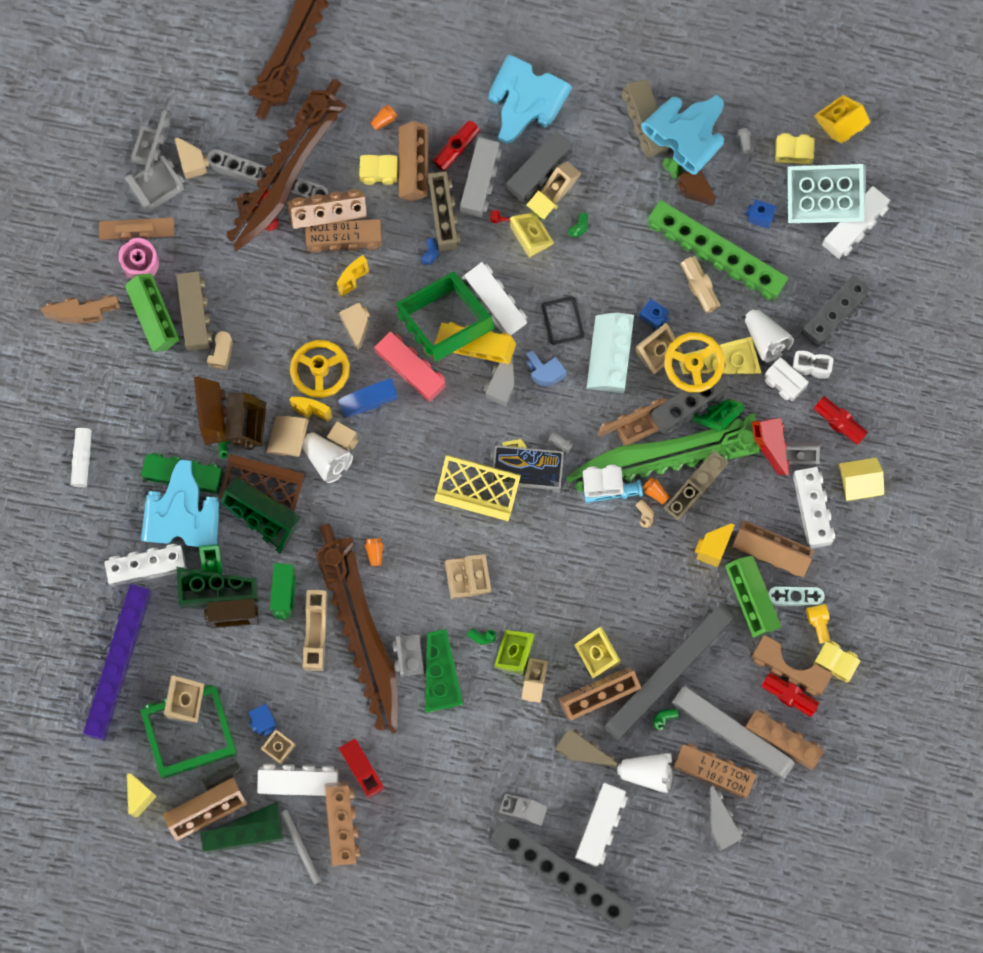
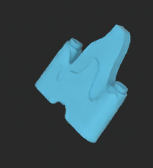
[488,55,572,144]
[641,94,724,174]
[141,460,219,547]

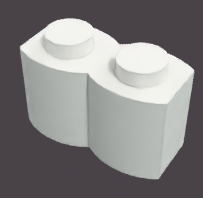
[792,351,834,379]
[583,465,624,497]

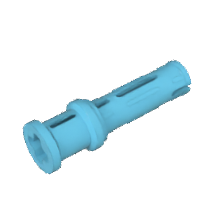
[583,479,643,504]

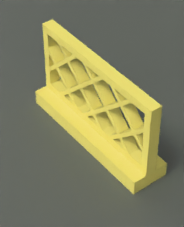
[434,455,521,521]

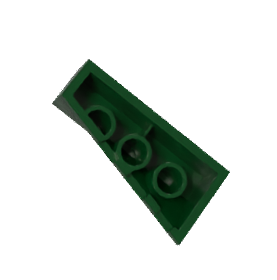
[220,477,301,554]
[177,566,259,609]
[200,801,284,854]

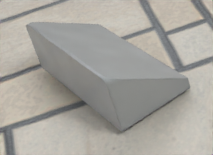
[786,442,820,465]

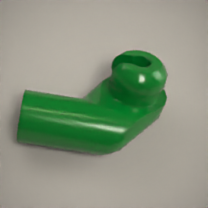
[568,213,588,237]
[218,440,232,459]
[467,628,496,645]
[653,708,678,730]

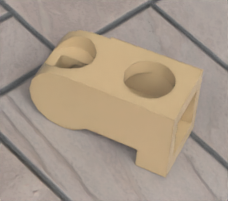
[207,331,233,370]

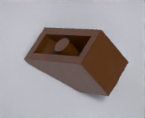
[677,170,716,206]

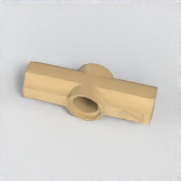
[680,256,720,313]

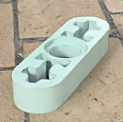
[768,587,825,606]

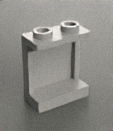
[125,155,184,213]

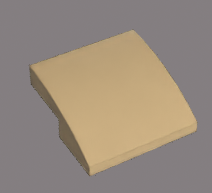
[266,416,309,457]
[445,554,492,599]

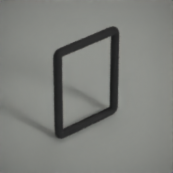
[542,296,584,345]

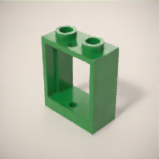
[270,563,296,620]

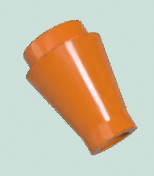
[370,104,398,131]
[642,477,670,505]
[365,538,384,566]

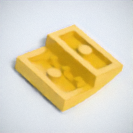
[337,255,369,297]
[289,397,332,423]

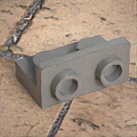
[393,635,424,677]

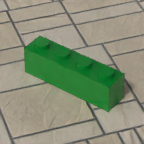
[141,453,223,495]

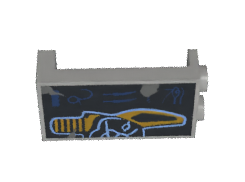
[488,445,564,493]

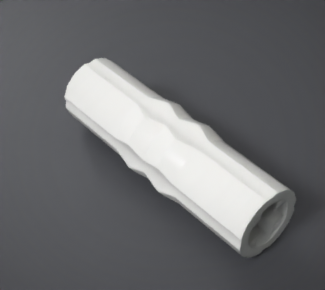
[70,428,92,487]

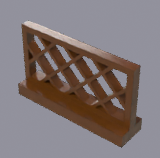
[219,454,306,512]

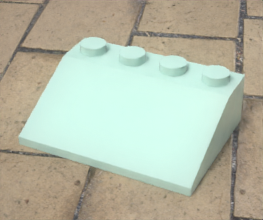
[788,164,866,223]

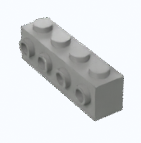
[460,137,502,217]

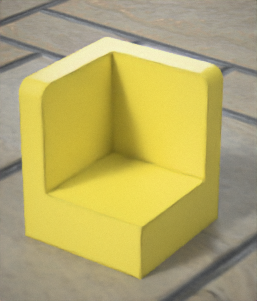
[527,191,558,219]

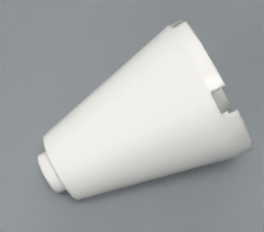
[745,310,794,362]
[302,432,353,483]
[617,753,672,793]

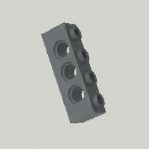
[650,371,727,435]

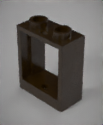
[224,392,267,450]
[204,599,259,629]

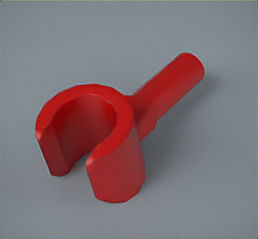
[490,210,510,224]

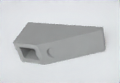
[484,357,514,407]
[709,786,743,851]

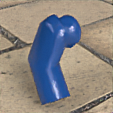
[421,238,439,265]

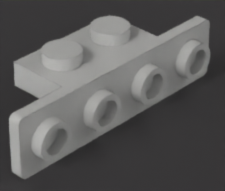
[131,110,170,182]

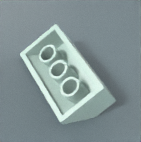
[586,313,634,394]

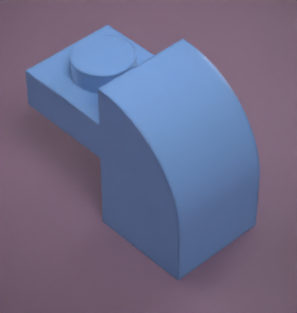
[525,350,567,386]

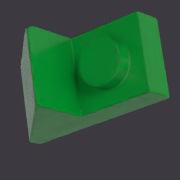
[199,544,223,574]

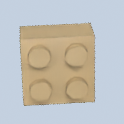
[261,730,296,765]

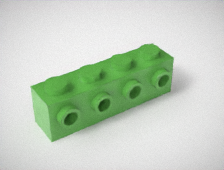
[125,273,180,352]
[725,556,781,638]

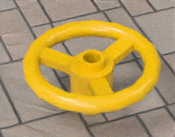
[664,332,725,392]
[290,340,350,398]

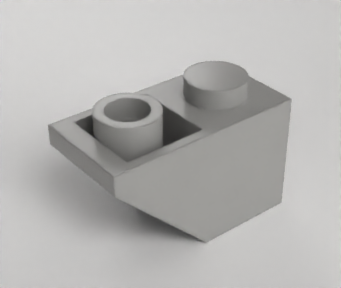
[499,794,547,826]

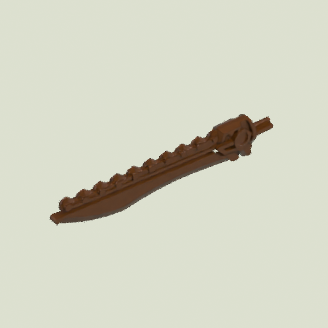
[249,0,328,120]
[227,78,346,251]
[315,523,398,734]

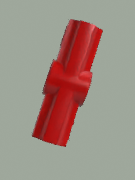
[432,120,481,172]
[813,396,868,445]
[760,672,820,718]

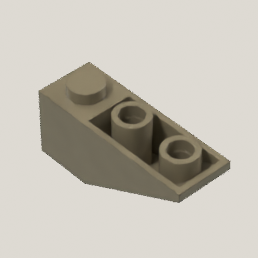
[555,729,618,768]

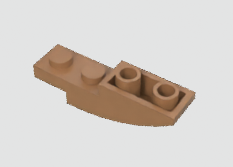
[41,295,121,323]

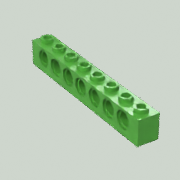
[647,200,789,301]

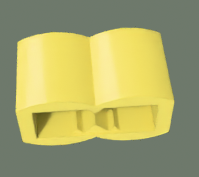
[775,133,815,165]
[359,155,398,185]
[813,641,860,683]

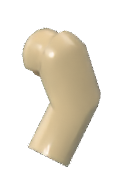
[635,499,654,528]

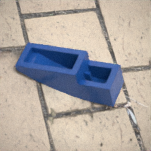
[338,378,398,418]

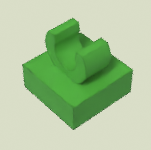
[662,158,684,179]

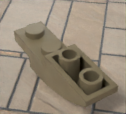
[664,450,729,521]

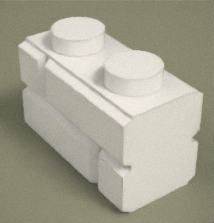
[764,357,809,402]

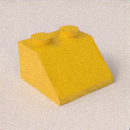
[814,95,871,144]
[695,524,734,568]

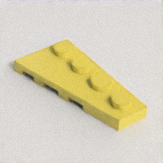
[679,336,761,375]

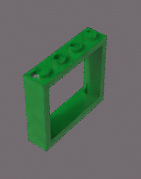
[396,271,495,362]
[140,684,238,779]

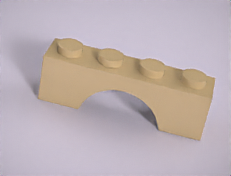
[303,590,328,671]

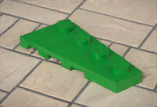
[425,629,463,714]

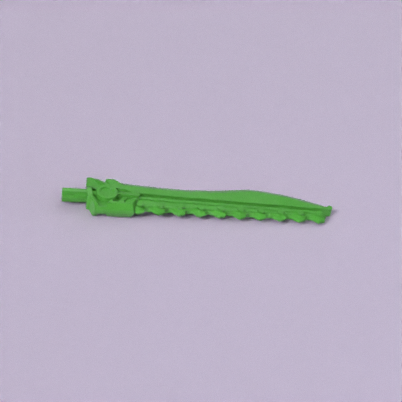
[566,413,760,492]

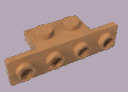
[99,218,175,240]
[598,398,668,446]

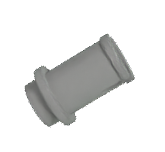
[736,128,753,153]
[548,431,574,454]

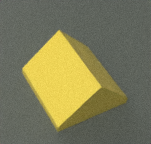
[510,212,554,257]
[839,457,884,501]
[574,627,620,678]
[127,774,157,817]

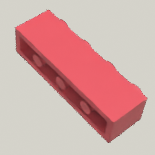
[374,331,446,402]

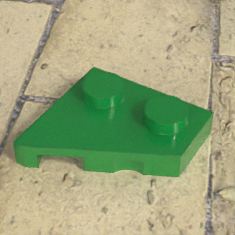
[693,398,745,431]

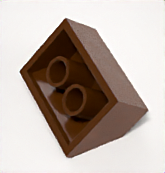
[194,377,228,445]

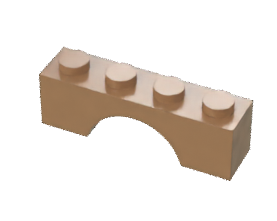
[751,635,833,697]

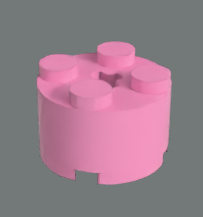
[119,238,159,279]

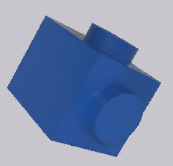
[746,199,776,229]
[639,298,670,330]
[248,704,277,736]

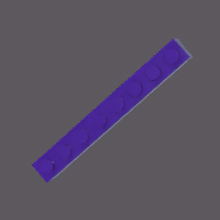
[83,584,152,741]

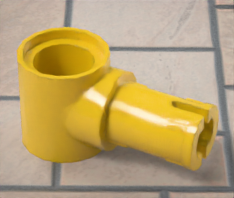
[806,604,830,644]

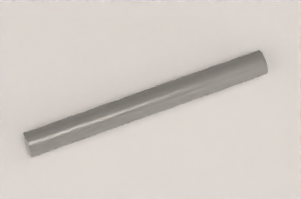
[280,810,321,885]

